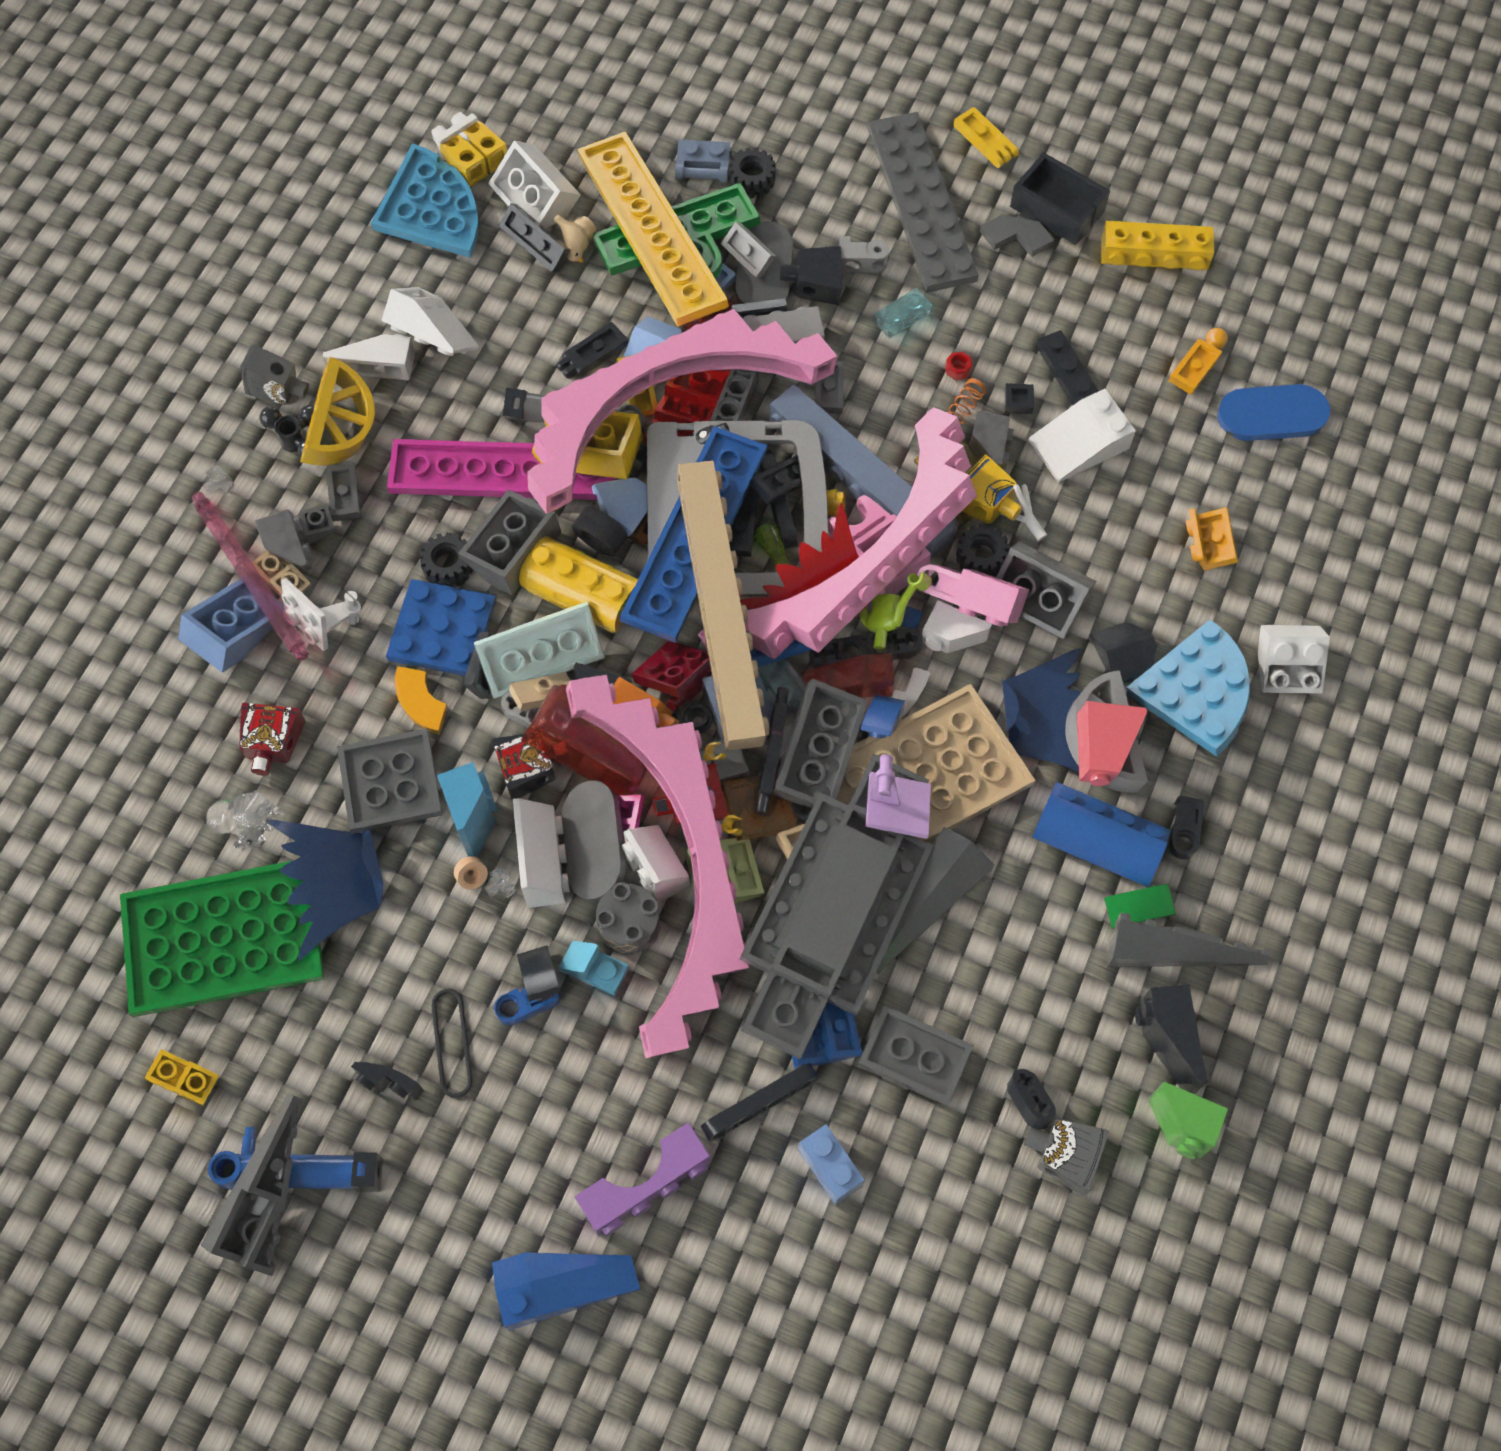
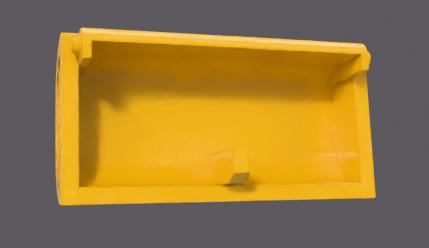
[519,536,638,633]

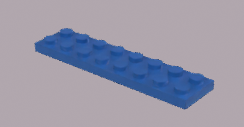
[620,426,767,643]

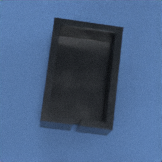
[1010,152,1111,245]

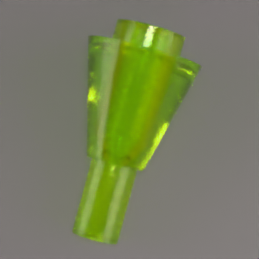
[753,523,790,565]

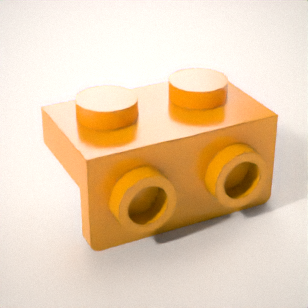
[1186,507,1238,571]

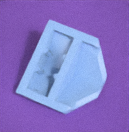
[623,316,681,357]

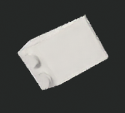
[1029,389,1136,483]

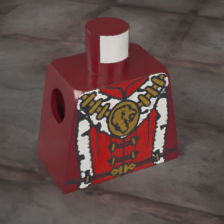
[239,702,305,776]

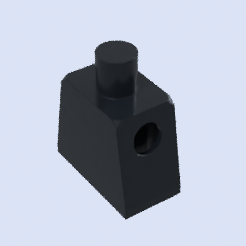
[780,246,843,305]

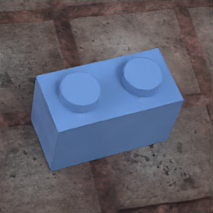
[798,1124,865,1206]

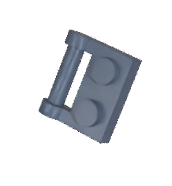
[675,139,730,183]

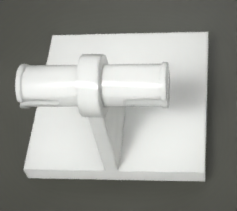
[281,578,361,651]

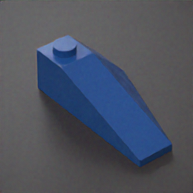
[492,1252,640,1331]

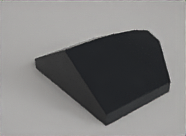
[1090,622,1157,683]

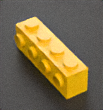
[1101,221,1214,270]

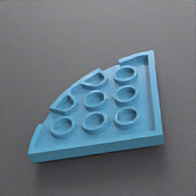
[371,143,479,258]
[1126,620,1250,757]

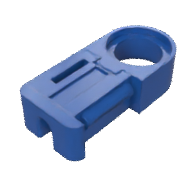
[494,988,560,1026]

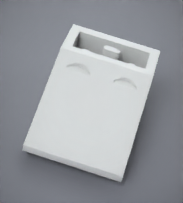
[382,287,479,356]

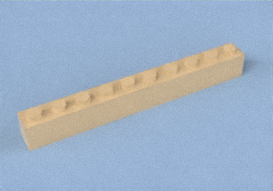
[676,461,769,751]

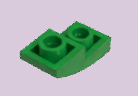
[1104,884,1177,929]

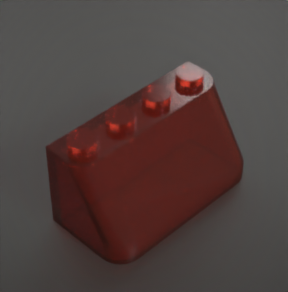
[521,684,647,795]

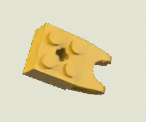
[532,411,643,480]

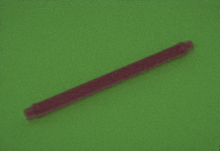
[192,492,309,661]

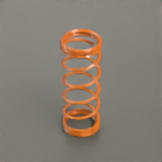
[947,378,987,424]

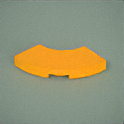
[395,666,448,735]

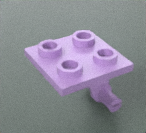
[866,754,931,839]

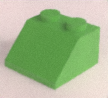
[1149,1082,1228,1159]

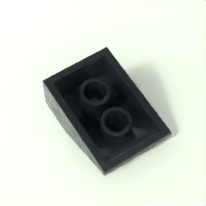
[1135,985,1207,1094]

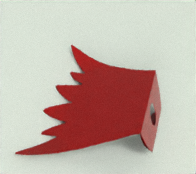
[740,502,871,619]

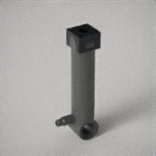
[502,388,646,432]

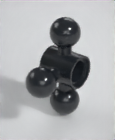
[259,405,314,457]

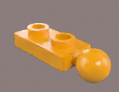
[1168,328,1228,395]

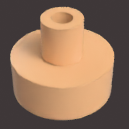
[454,856,488,890]

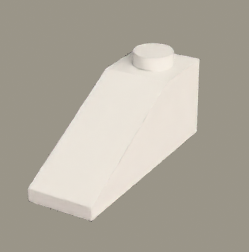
[323,334,415,380]

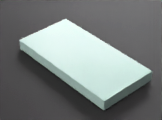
[474,602,605,698]

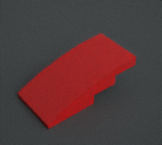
[644,370,731,445]

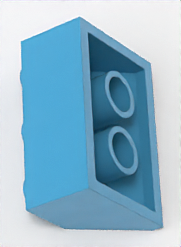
[437,762,498,858]

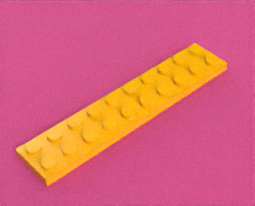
[577,132,729,327]

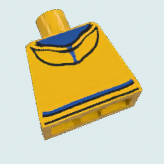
[962,454,1023,524]

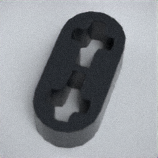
[1007,1069,1056,1130]

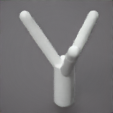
[1001,484,1047,541]

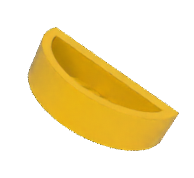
[300,356,375,466]

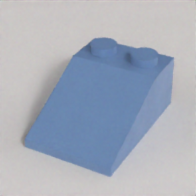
[178,576,285,673]

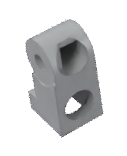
[838,236,889,273]

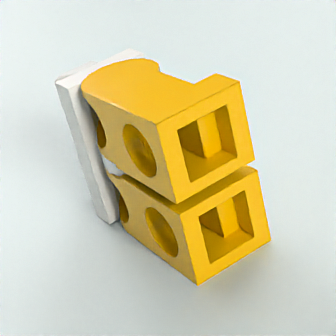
[432,112,507,187]

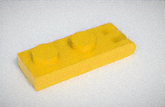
[954,107,1019,168]

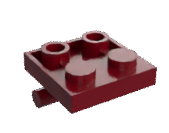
[632,641,712,711]

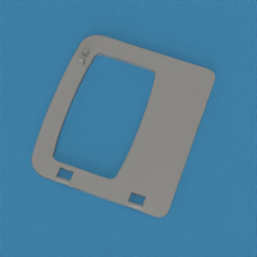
[647,420,828,598]

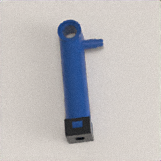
[208,1127,383,1192]

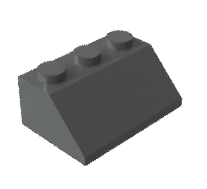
[458,489,561,596]
[996,541,1097,639]

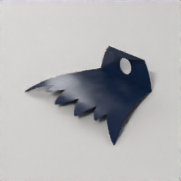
[1002,648,1081,772]
[267,820,383,961]

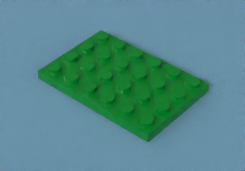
[120,861,325,1017]

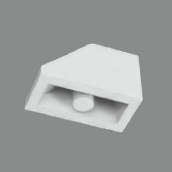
[922,601,992,653]

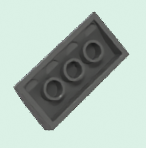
[772,679,868,808]

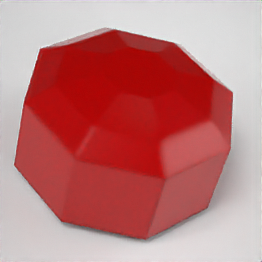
[945,352,973,380]

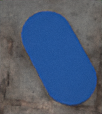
[1217,384,1330,441]

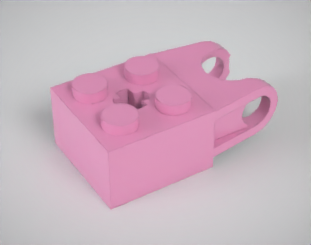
[828,495,931,595]
[917,564,1029,627]

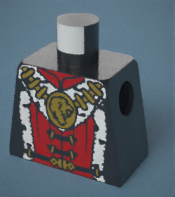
[492,732,569,801]

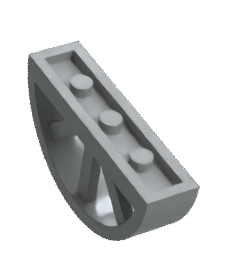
[1065,670,1148,793]

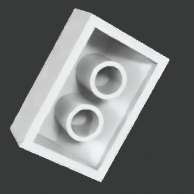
[488,140,580,229]
[513,798,570,908]

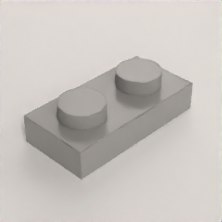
[721,222,776,278]

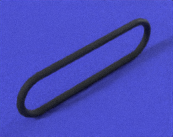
[431,989,473,1098]

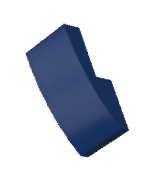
[861,695,906,738]

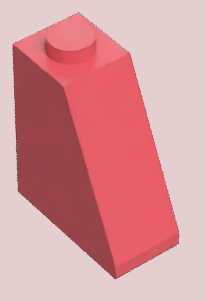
[1077,701,1147,786]

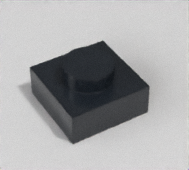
[1004,383,1034,414]

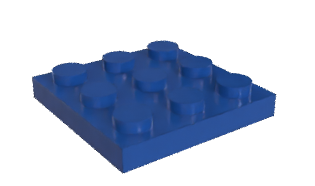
[386,579,496,676]

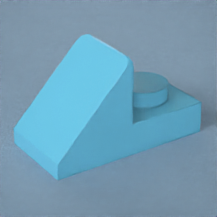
[558,941,629,996]

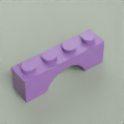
[574,1123,710,1236]

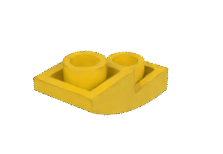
[144,1049,220,1106]

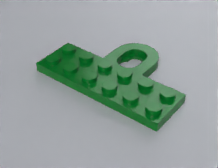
[593,183,761,279]

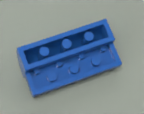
[1032,782,1171,887]

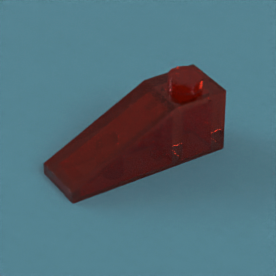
[801,653,895,698]

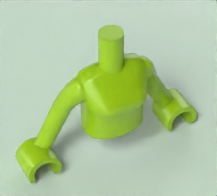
[859,572,931,650]

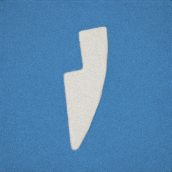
[892,668,930,721]

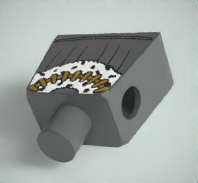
[240,344,310,405]
[1024,1119,1109,1196]

